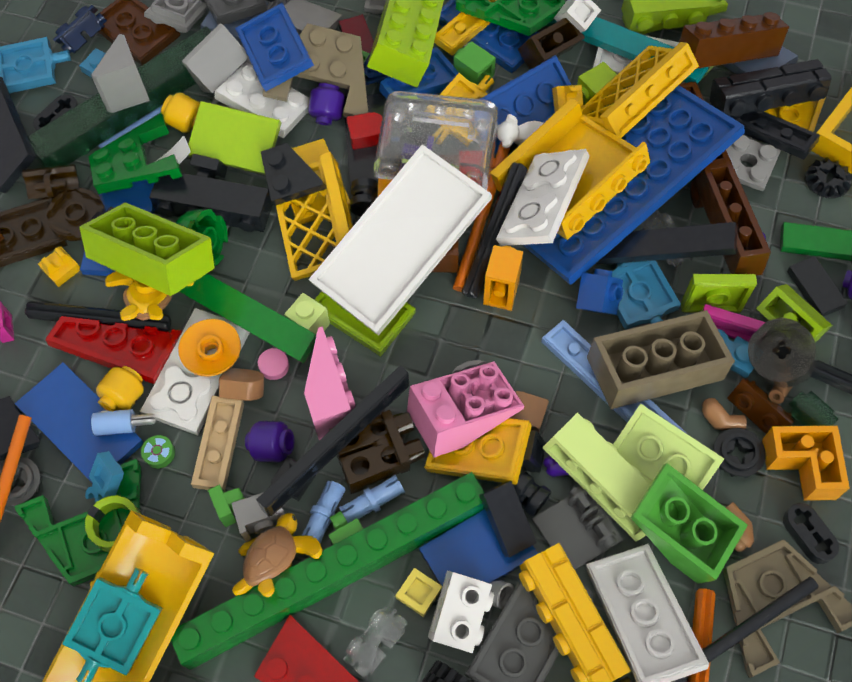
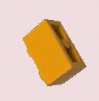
[483,245,523,311]

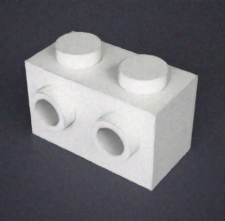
[428,570,494,653]

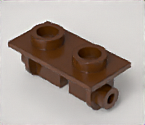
[727,378,795,434]

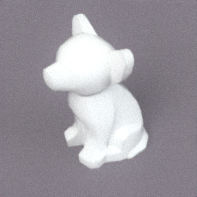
[491,114,543,148]

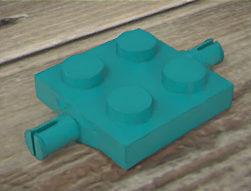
[62,568,163,682]

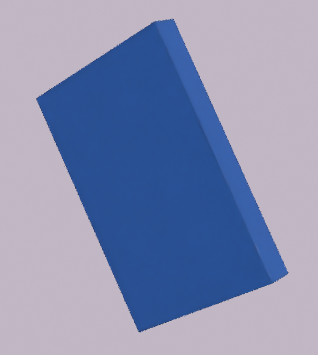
[235,2,314,92]
[419,509,538,586]

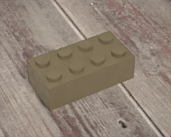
[587,310,735,409]

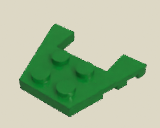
[456,0,565,36]
[88,113,182,194]
[14,458,141,587]

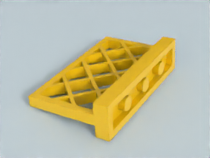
[581,42,699,138]
[276,152,353,281]

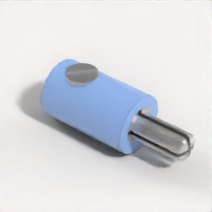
[91,409,155,436]

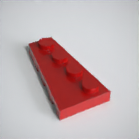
[45,316,182,384]
[254,615,359,682]

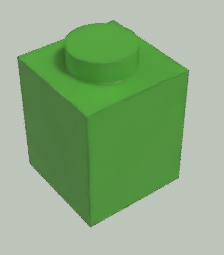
[453,41,496,85]

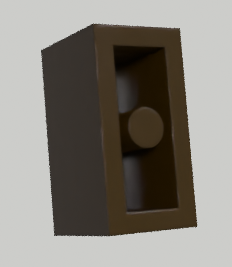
[518,18,585,70]

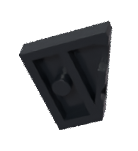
[261,143,326,206]

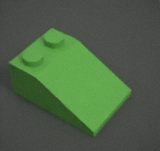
[630,463,748,584]

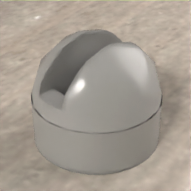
[490,580,514,610]

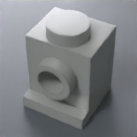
[231,492,285,542]

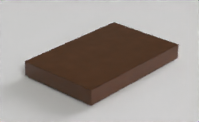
[97,0,181,66]

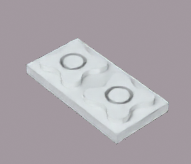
[496,149,590,246]
[140,308,249,436]
[586,544,709,682]

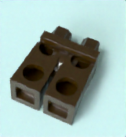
[329,410,425,494]

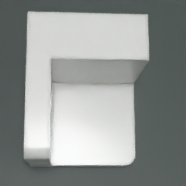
[554,0,601,32]

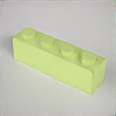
[542,412,651,542]

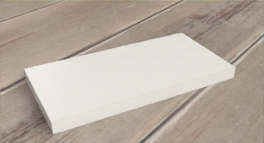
[309,144,492,336]

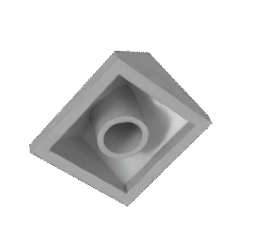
[182,23,249,93]
[91,34,150,113]

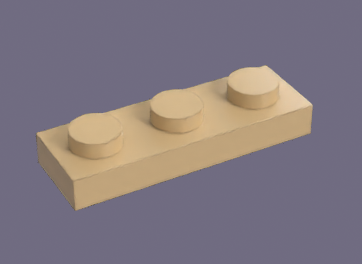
[191,395,244,492]

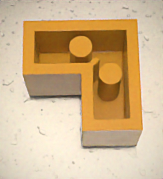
[762,425,850,501]

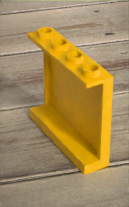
[490,98,650,240]

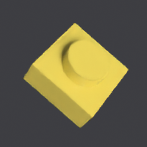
[395,568,442,617]

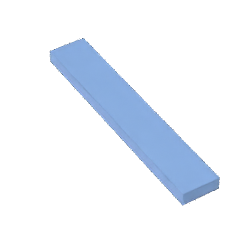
[541,320,686,433]

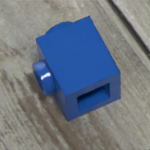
[576,269,623,315]

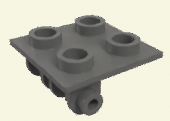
[532,486,623,570]

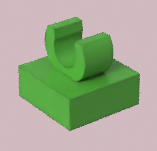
[328,511,363,545]

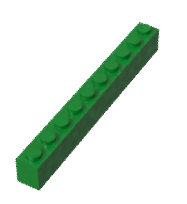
[171,472,485,670]

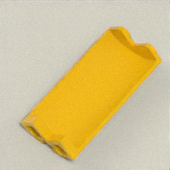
[42,510,214,682]

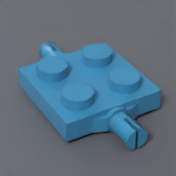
[0,37,71,93]
[612,260,681,330]

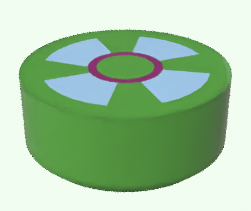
[141,435,175,469]

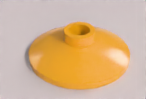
[178,319,241,376]

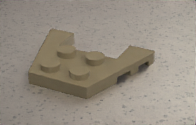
[262,23,368,117]
[723,539,852,678]

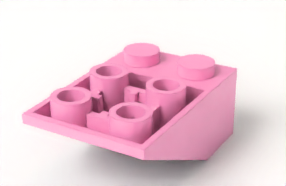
[304,326,356,440]
[407,361,524,457]

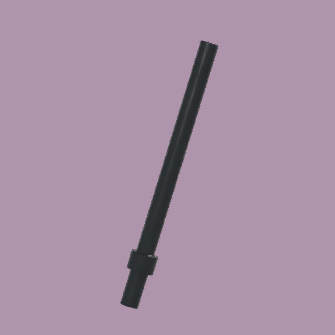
[672,577,819,682]

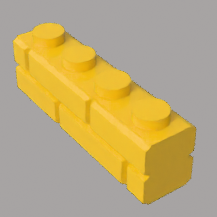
[519,543,631,682]

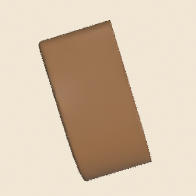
[219,368,264,401]
[510,391,549,433]

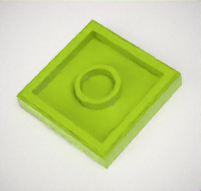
[681,274,757,313]

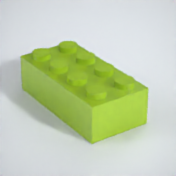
[367,0,444,88]
[80,202,215,296]

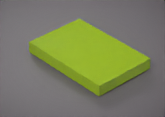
[188,101,282,175]
[314,291,416,357]

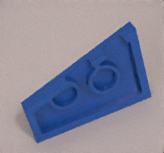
[379,46,459,107]

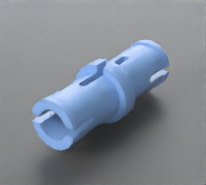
[339,475,405,523]
[302,481,346,543]

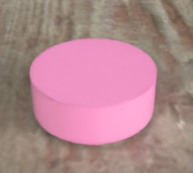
[258,348,289,380]

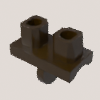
[22,164,80,200]

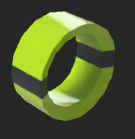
[85,495,141,552]

